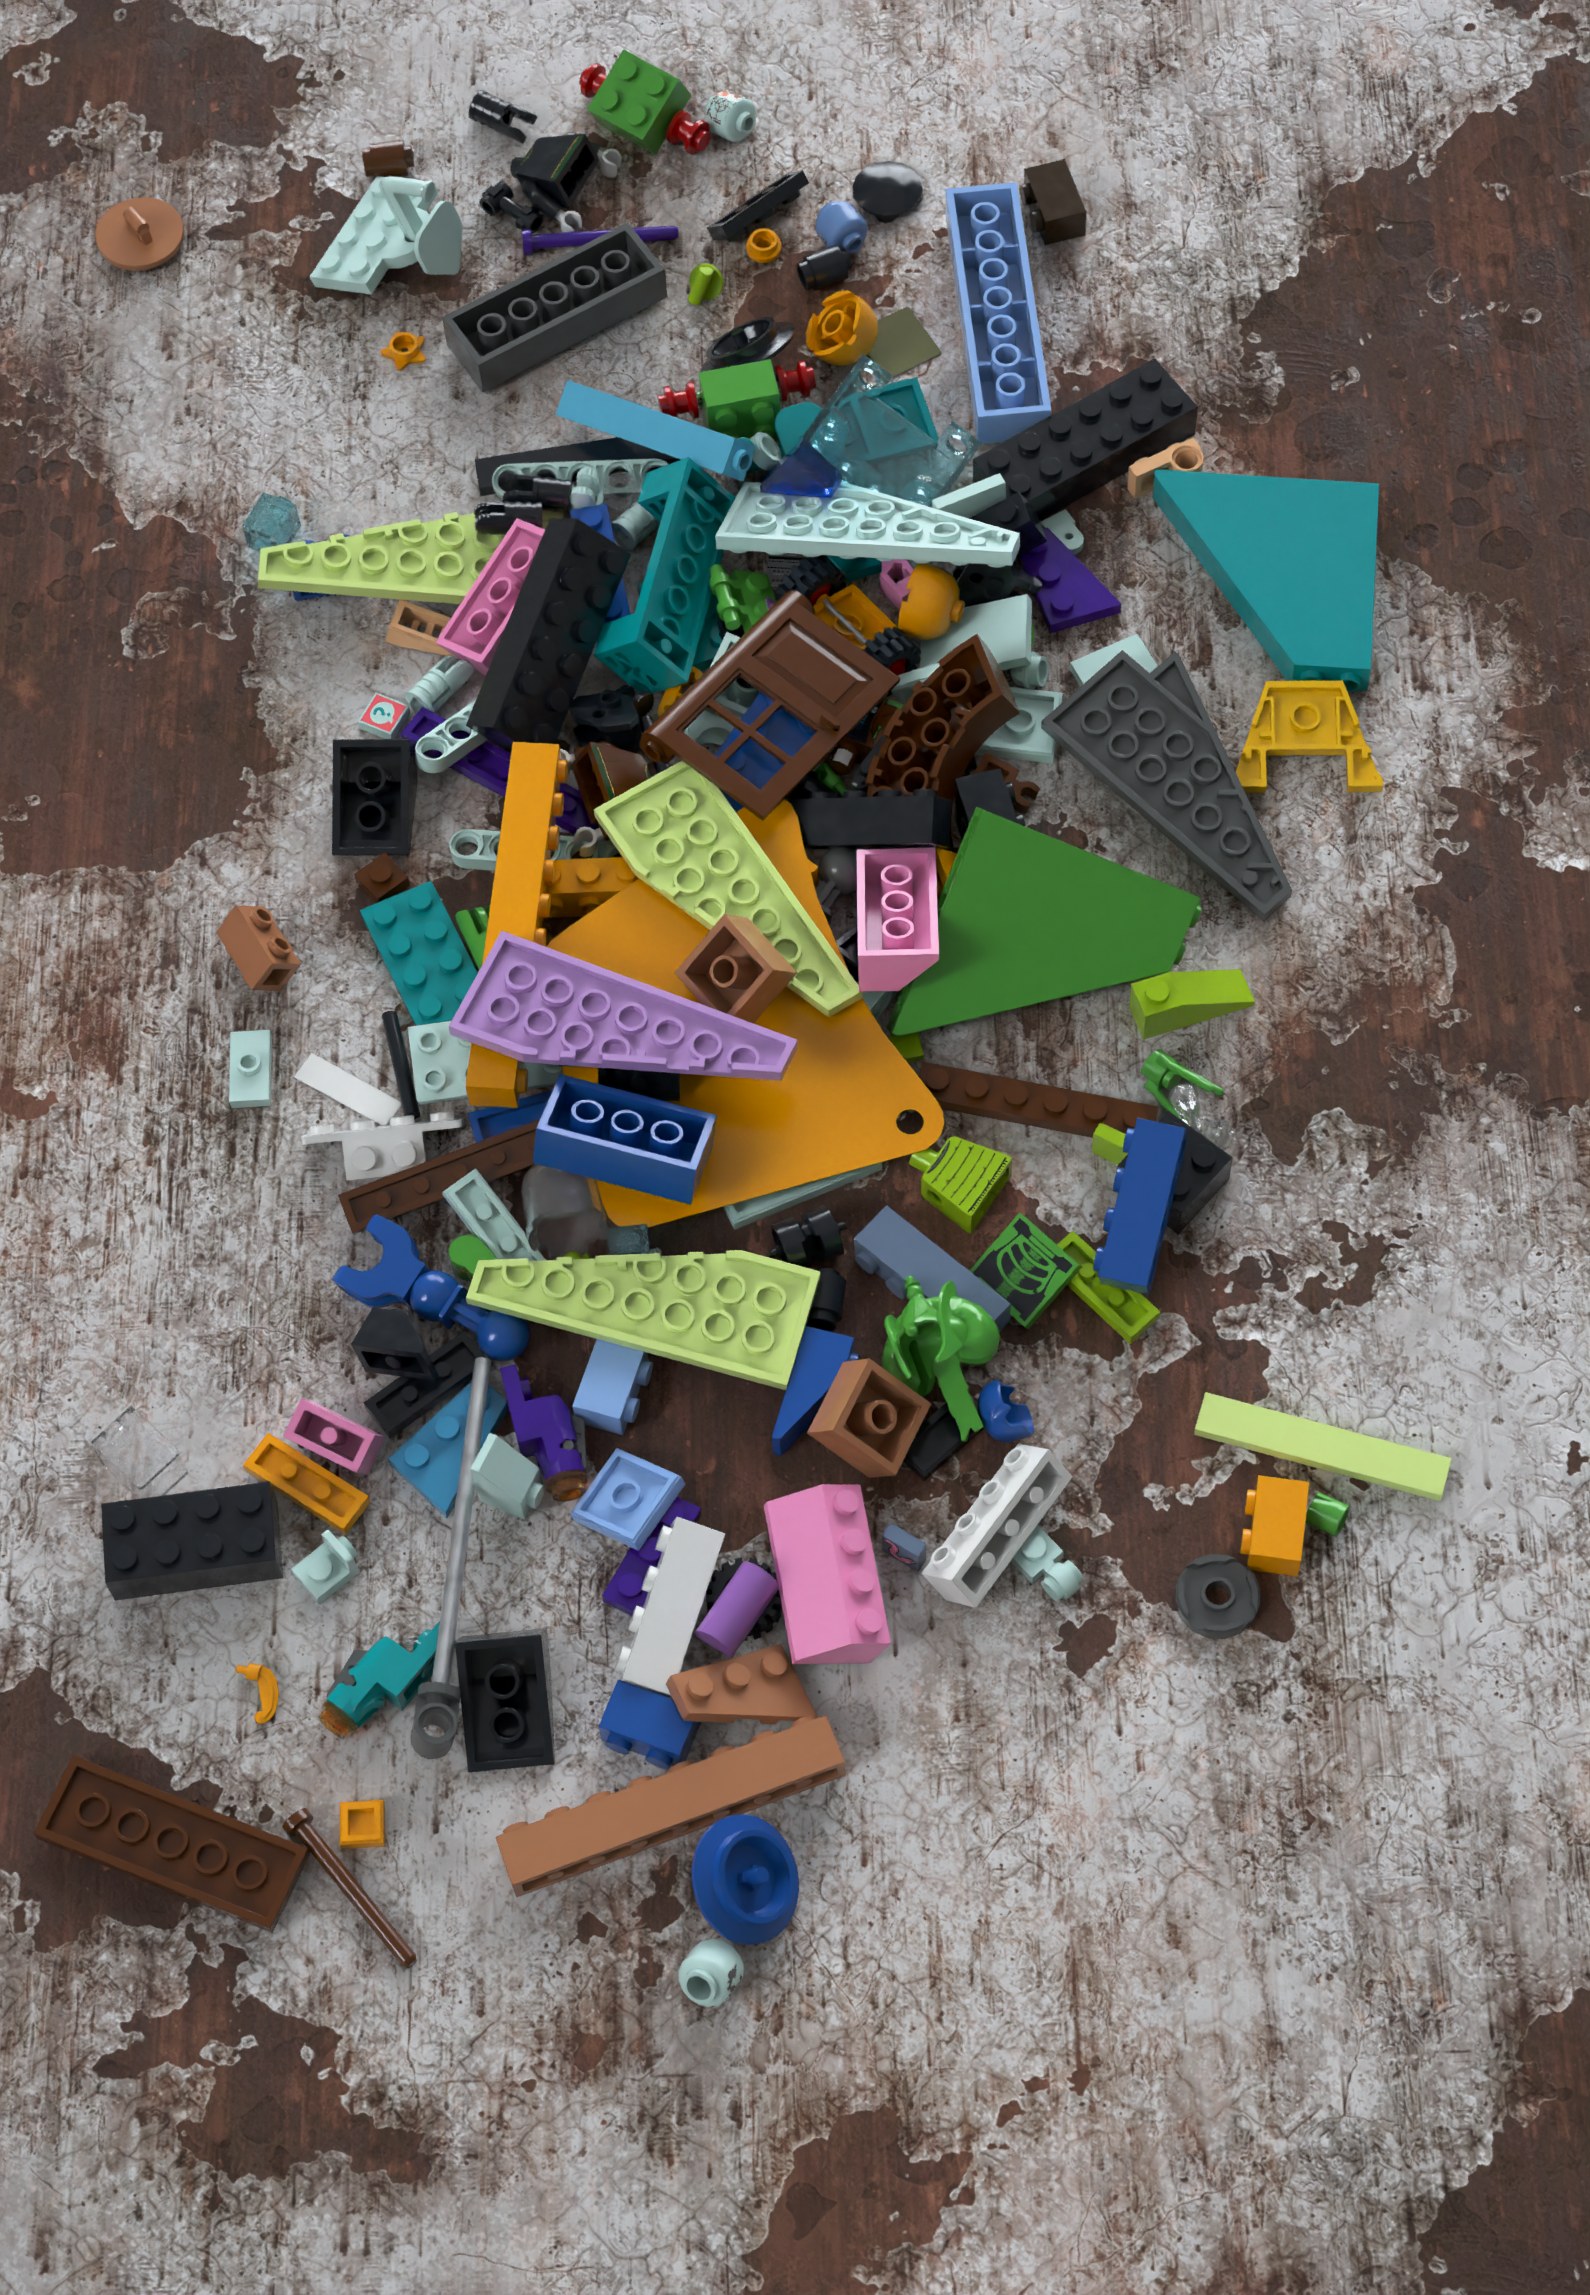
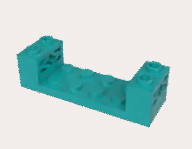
[593,457,736,694]

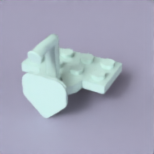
[310,176,463,294]

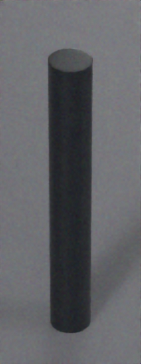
[382,1011,420,1120]

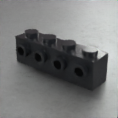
[794,789,951,850]

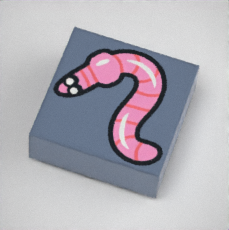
[882,1524,926,1572]

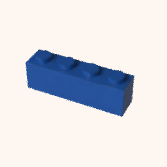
[1093,1118,1188,1295]

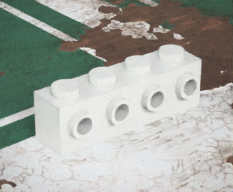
[921,1444,1073,1608]
[614,1517,725,1698]

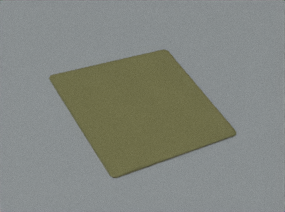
[868,307,942,379]

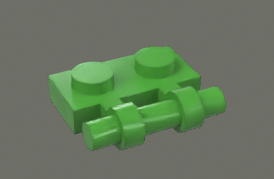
[709,564,776,633]

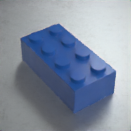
[533,1074,717,1205]

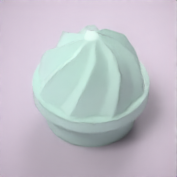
[1010,652,1048,690]

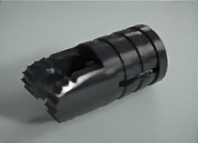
[469,90,537,144]
[502,474,572,513]
[474,501,542,535]

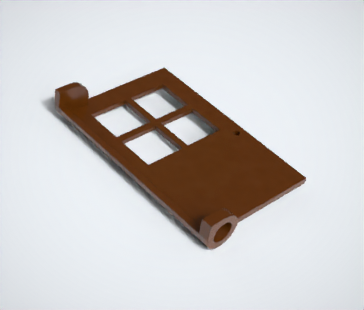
[640,590,900,821]

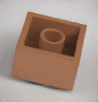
[674,914,797,1024]
[807,1358,931,1478]

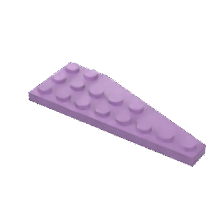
[449,930,798,1081]

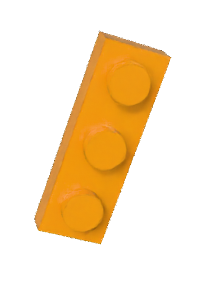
[243,1433,370,1535]

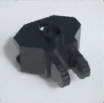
[952,561,1043,607]
[569,684,655,753]

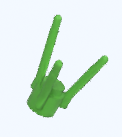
[1141,1049,1224,1121]

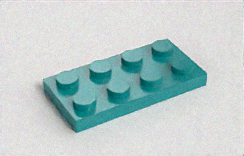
[360,881,478,1026]

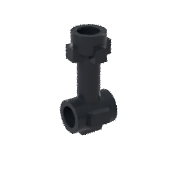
[479,181,543,233]

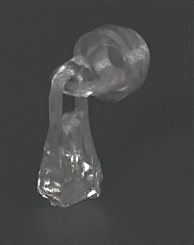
[1169,1084,1234,1150]

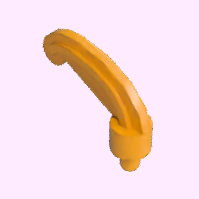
[235,1662,279,1724]

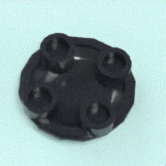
[852,161,923,223]

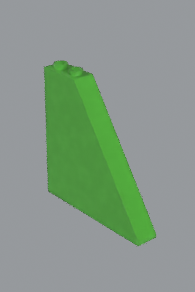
[886,807,1201,1036]

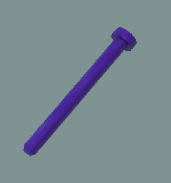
[522,225,679,255]

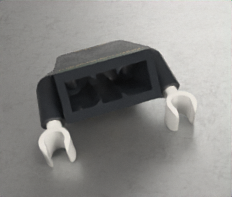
[510,132,621,233]

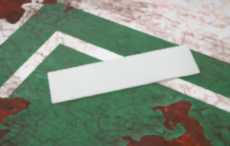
[294,1053,402,1126]

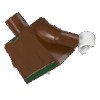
[560,741,651,857]

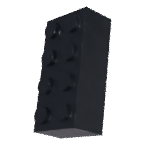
[101,1481,283,1601]

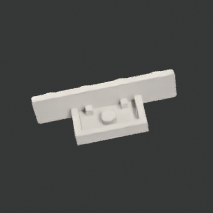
[301,1111,464,1181]

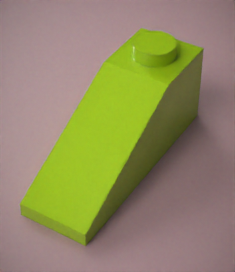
[1129,969,1255,1040]

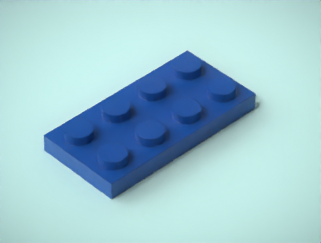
[715,692,816,812]

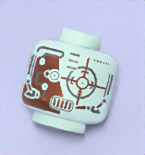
[704,90,756,142]

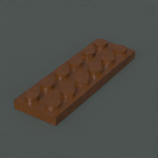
[33,1755,310,1933]

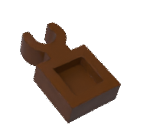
[972,752,1040,814]

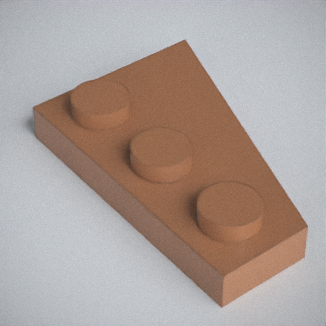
[666,1644,818,1724]

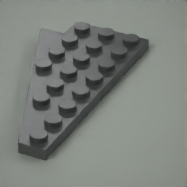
[1041,650,1292,922]

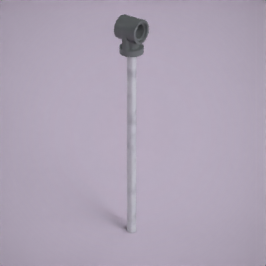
[410,1357,491,1759]

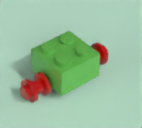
[579,49,711,155]
[658,359,816,441]

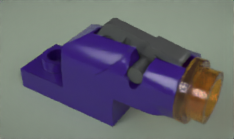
[500,1364,588,1502]

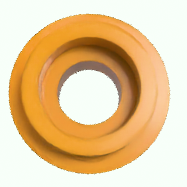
[746,228,782,263]

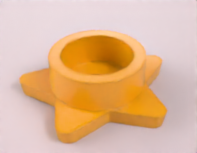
[380,332,426,371]

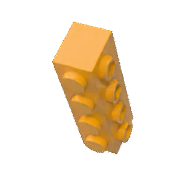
[546,857,639,918]

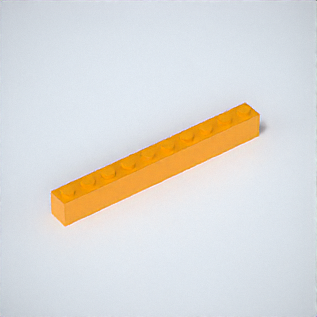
[465,742,568,1108]

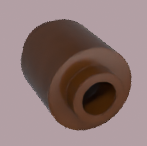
[362,139,415,178]

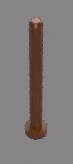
[282,1808,417,1968]

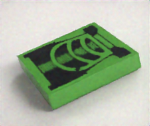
[969,1212,1082,1329]

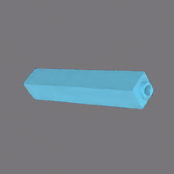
[555,380,756,482]

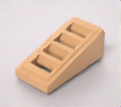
[385,600,457,658]

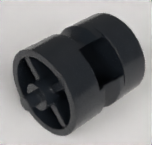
[768,1205,847,1268]

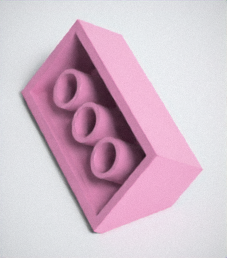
[435,518,545,676]
[857,848,939,992]
[764,1484,891,1664]

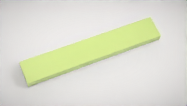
[1194,1392,1452,1502]

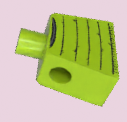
[909,1136,1012,1234]

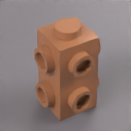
[216,905,301,991]

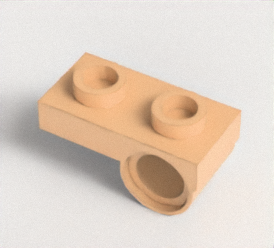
[1127,437,1203,499]

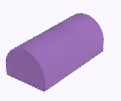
[695,1561,779,1658]

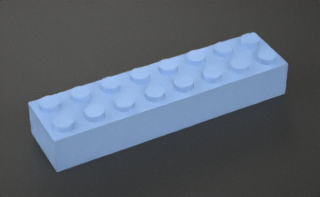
[946,182,1051,444]

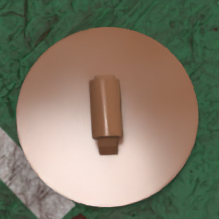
[95,197,184,271]

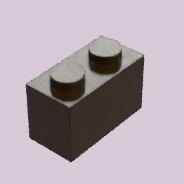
[1019,159,1087,245]

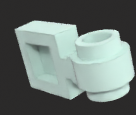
[1010,1524,1084,1602]

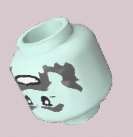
[678,1939,744,2007]

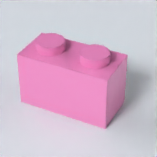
[283,1399,386,1475]

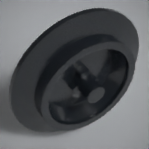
[700,317,796,372]

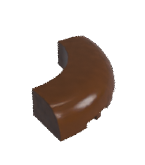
[866,634,1020,853]

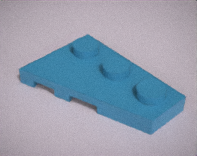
[388,1382,509,1518]

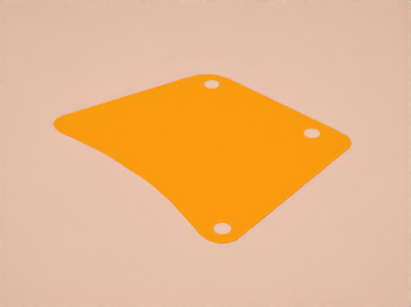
[546,799,944,1231]

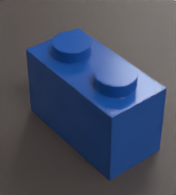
[598,1680,701,1769]

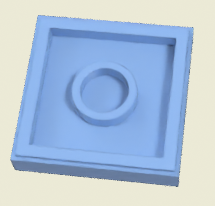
[570,1448,686,1551]

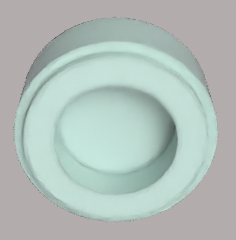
[750,432,782,471]

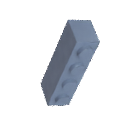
[854,1205,1011,1332]

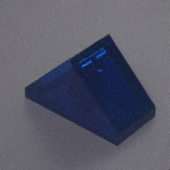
[760,438,842,498]

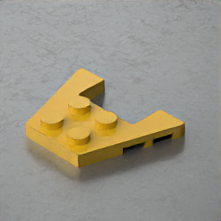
[1236,681,1383,793]

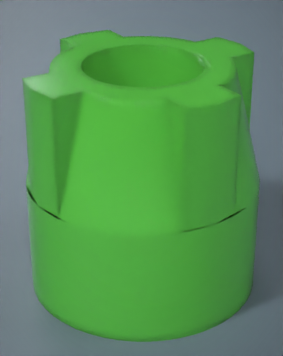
[1306,1492,1350,1537]

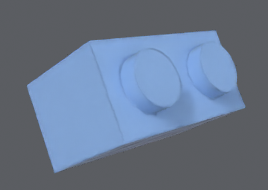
[572,1339,653,1435]

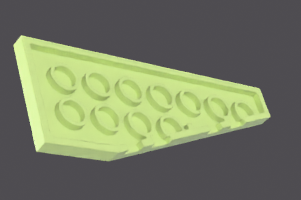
[258,511,563,604]
[594,761,863,1017]
[466,1250,821,1390]

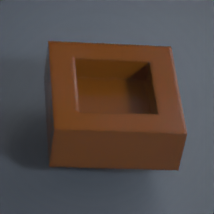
[354,853,410,903]

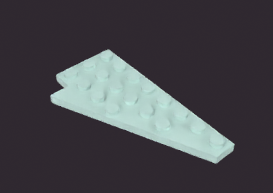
[715,467,1020,568]

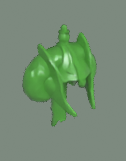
[882,1276,1000,1442]

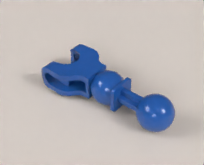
[332,1214,530,1362]

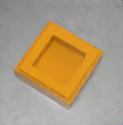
[340,1800,385,1849]

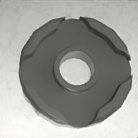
[1175,1554,1260,1639]

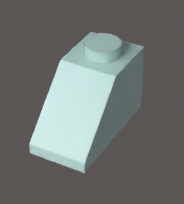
[471,1433,545,1520]

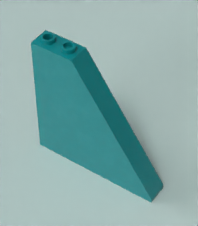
[1153,469,1379,692]

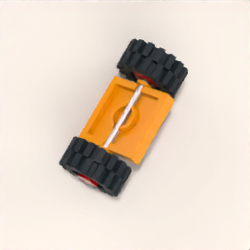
[775,555,922,697]

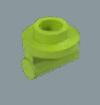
[687,263,724,305]

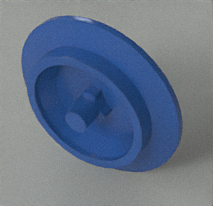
[692,1814,799,1945]

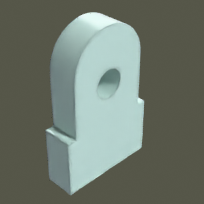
[1041,509,1084,554]

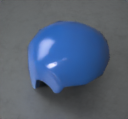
[977,1380,1034,1443]

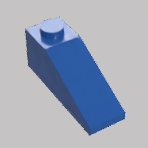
[772,1326,860,1456]

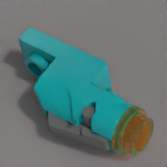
[317,1621,456,1739]

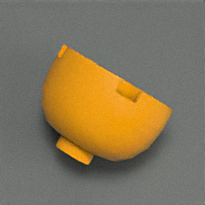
[806,290,878,366]
[898,563,965,640]

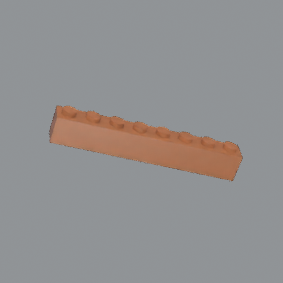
[495,1715,846,1898]

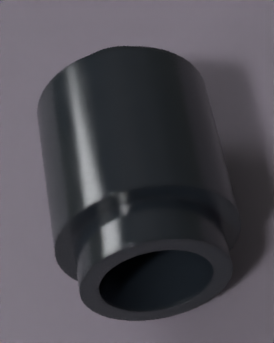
[796,245,852,291]
[806,1268,847,1332]

